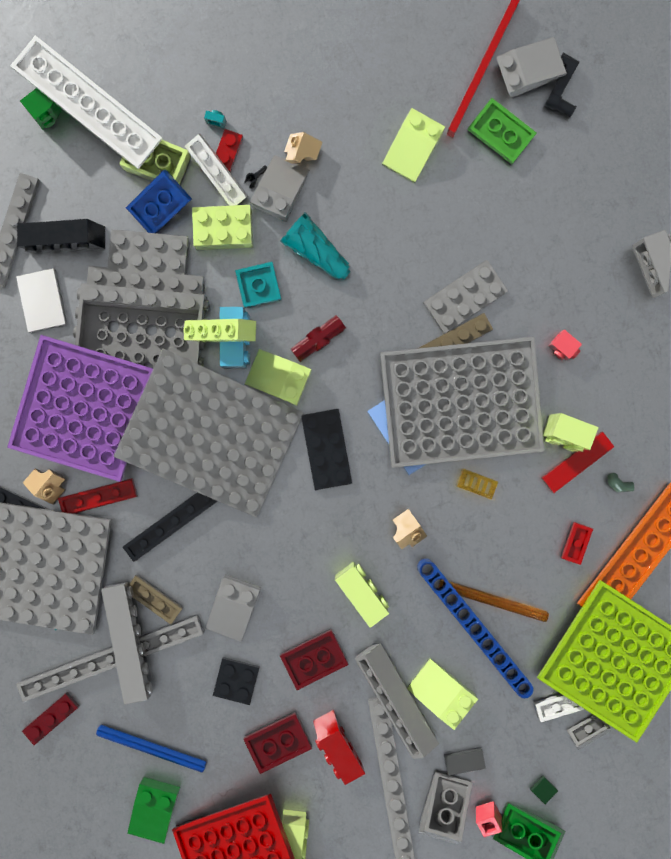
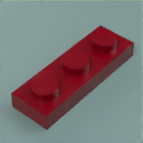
[22,692,80,745]

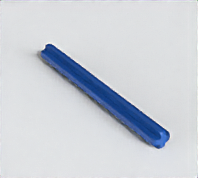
[96,725,206,773]

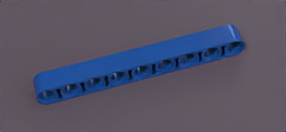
[417,558,534,699]

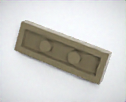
[129,575,183,624]

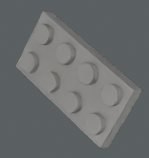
[423,260,508,334]

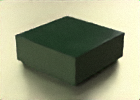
[530,775,558,804]

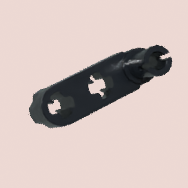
[545,53,580,117]

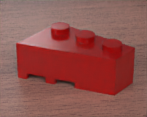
[313,710,365,785]

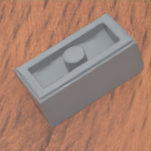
[567,715,611,750]

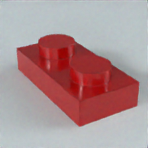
[216,129,243,173]
[561,522,593,565]

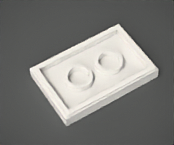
[16,268,67,333]

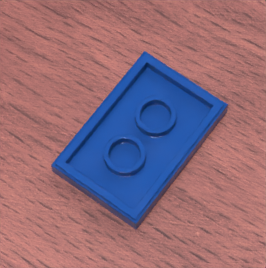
[126,169,192,233]

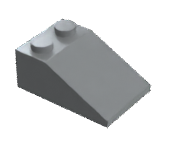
[496,37,567,98]
[250,155,310,222]
[632,230,671,298]
[206,574,261,642]
[419,772,472,844]

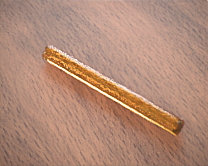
[438,579,549,622]

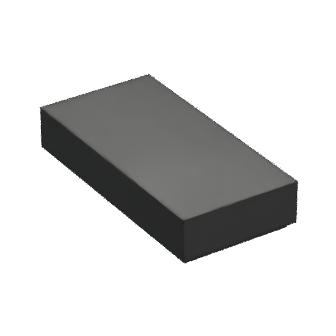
[444,748,486,776]

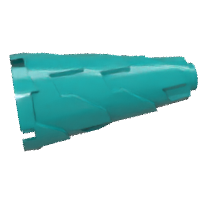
[280,212,351,280]

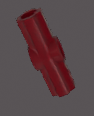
[291,315,346,362]

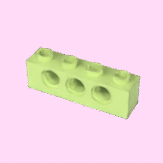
[184,319,256,342]

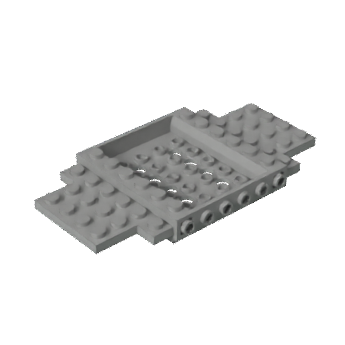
[73,229,209,368]

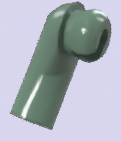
[608,473,634,492]

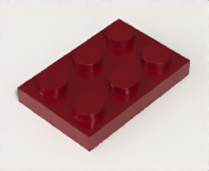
[280,629,349,690]
[243,712,312,774]

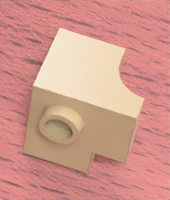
[284,132,322,164]
[23,468,65,504]
[393,509,427,549]

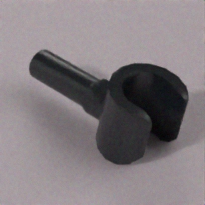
[244,165,267,189]

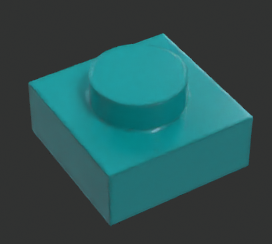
[204,110,227,129]

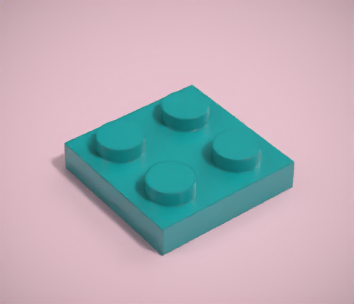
[235,262,281,308]

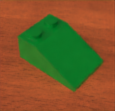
[20,88,62,130]
[127,777,180,844]
[493,803,566,859]

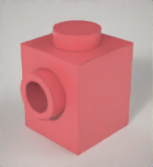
[548,329,582,361]
[476,801,502,837]

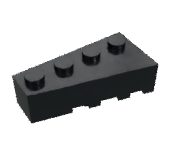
[17,219,105,253]

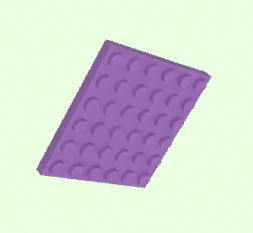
[7,335,153,482]

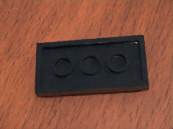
[301,408,352,490]

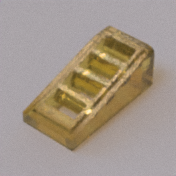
[456,468,498,500]

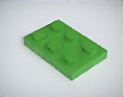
[467,98,537,164]

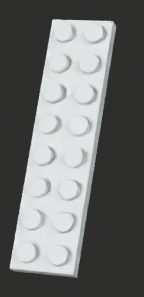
[11,35,162,169]

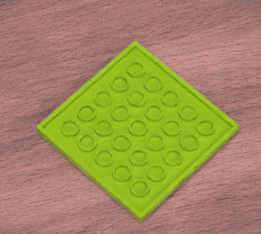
[537,580,671,743]

